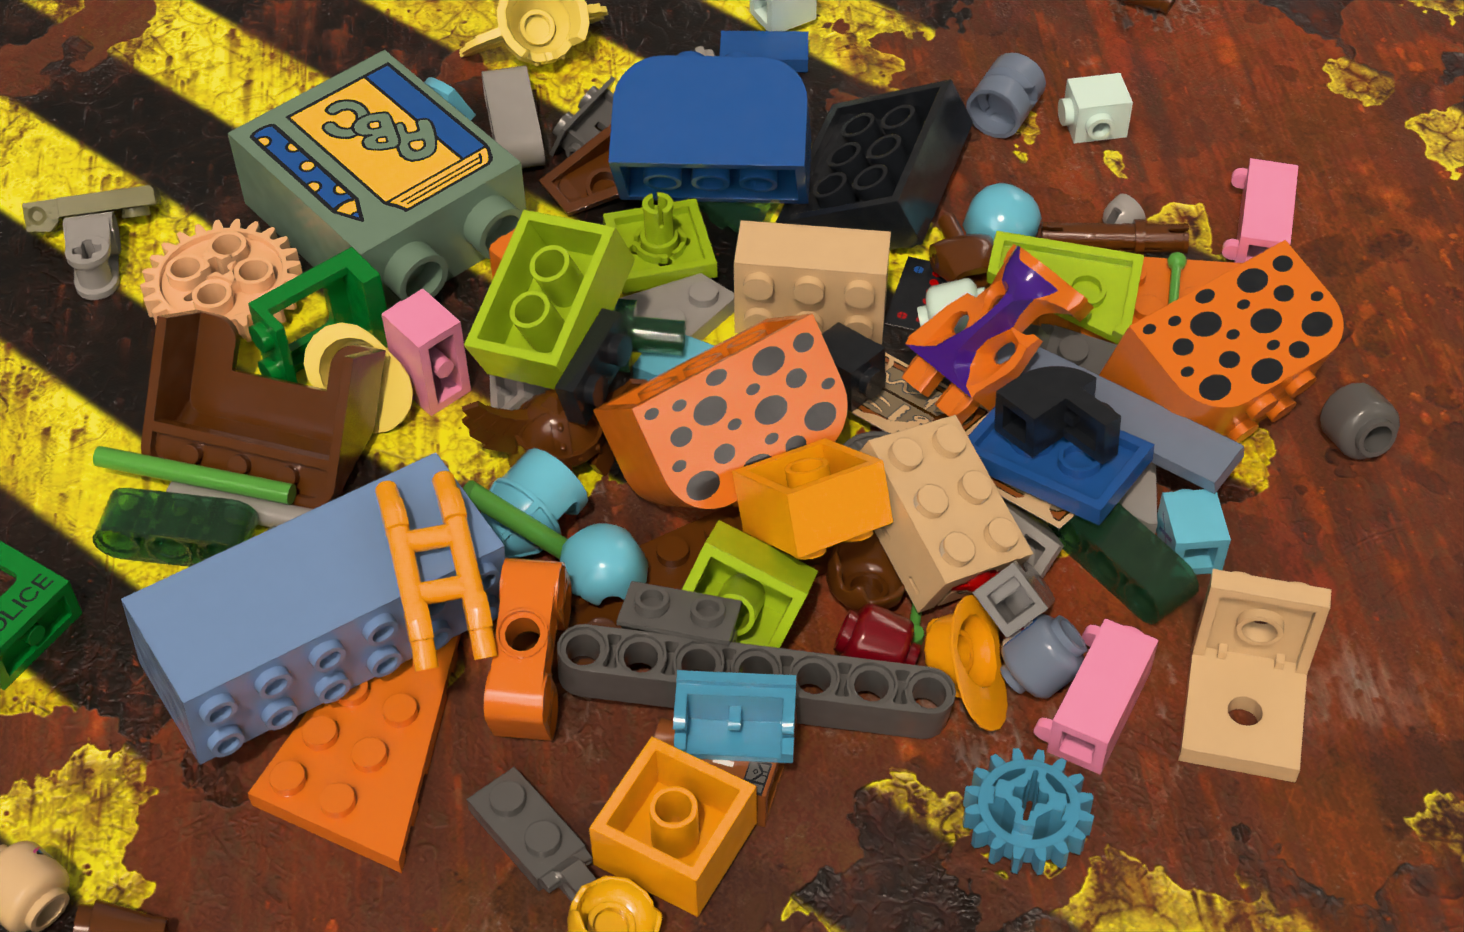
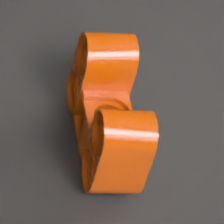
[484,558,572,741]

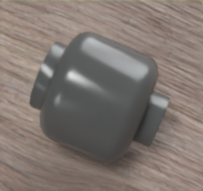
[1320,382,1400,460]

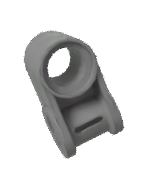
[63,211,121,300]

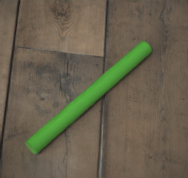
[93,446,296,505]

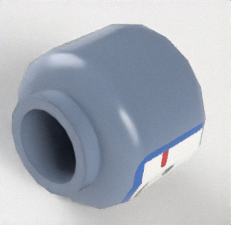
[1000,614,1087,699]

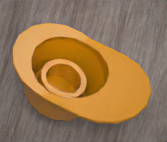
[924,595,1008,732]

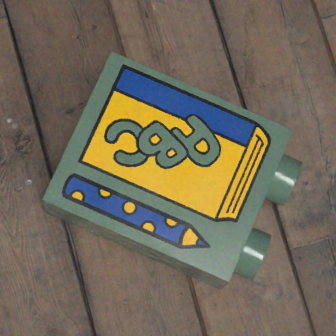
[227,50,526,310]

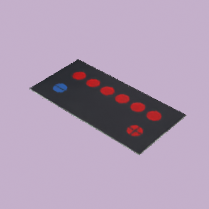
[884,256,947,330]

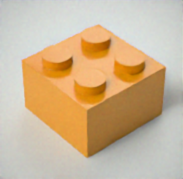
[732,438,893,560]
[589,736,757,917]

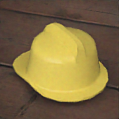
[304,322,413,433]

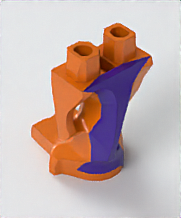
[901,244,1094,425]

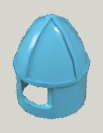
[481,448,588,558]

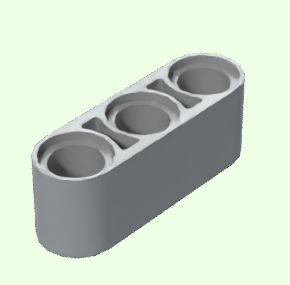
[481,65,545,169]

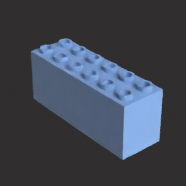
[121,452,505,765]

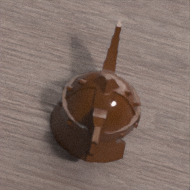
[462,379,647,477]

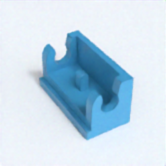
[673,670,796,763]

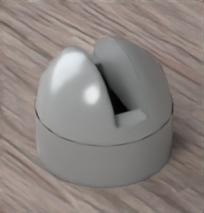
[1102,193,1146,224]

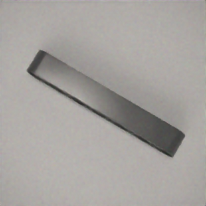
[557,624,956,739]

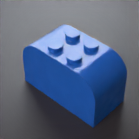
[608,51,811,204]

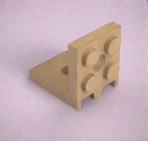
[1178,569,1332,782]

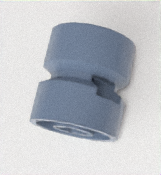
[966,53,1046,138]

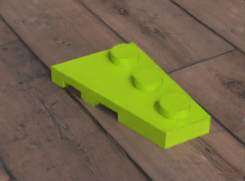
[987,231,1144,344]

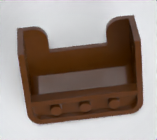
[141,310,386,509]

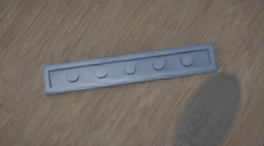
[998,342,1244,494]

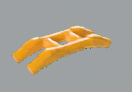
[375,471,498,672]

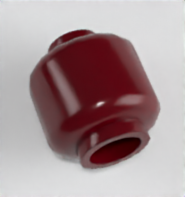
[833,603,921,665]

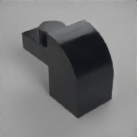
[995,366,1121,465]

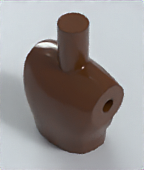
[929,213,994,289]

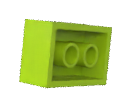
[464,210,635,390]

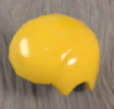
[567,875,662,932]

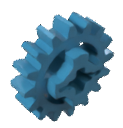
[963,748,1094,875]

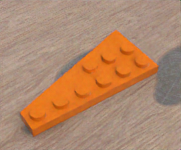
[248,634,461,873]

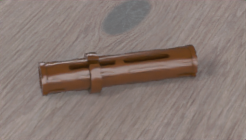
[1041,219,1189,255]

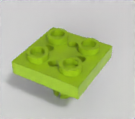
[603,192,718,294]

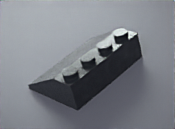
[775,79,973,250]

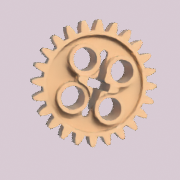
[140,219,303,342]

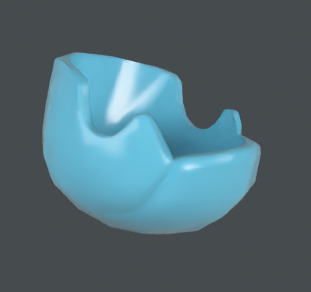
[963,183,1042,241]
[559,523,648,606]

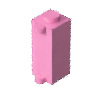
[1222,158,1298,263]
[1033,619,1159,775]

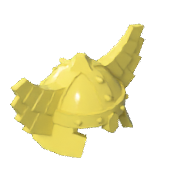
[459,0,609,66]

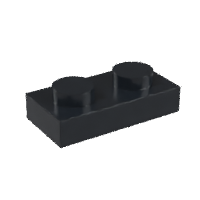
[555,308,632,426]

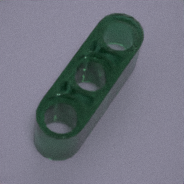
[92,488,259,567]
[1048,503,1199,624]

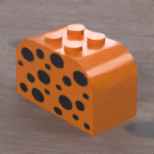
[1099,240,1344,443]
[593,313,848,509]

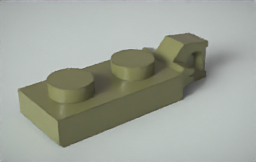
[22,185,162,232]

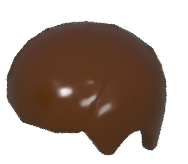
[826,530,906,612]

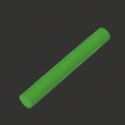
[463,480,567,560]

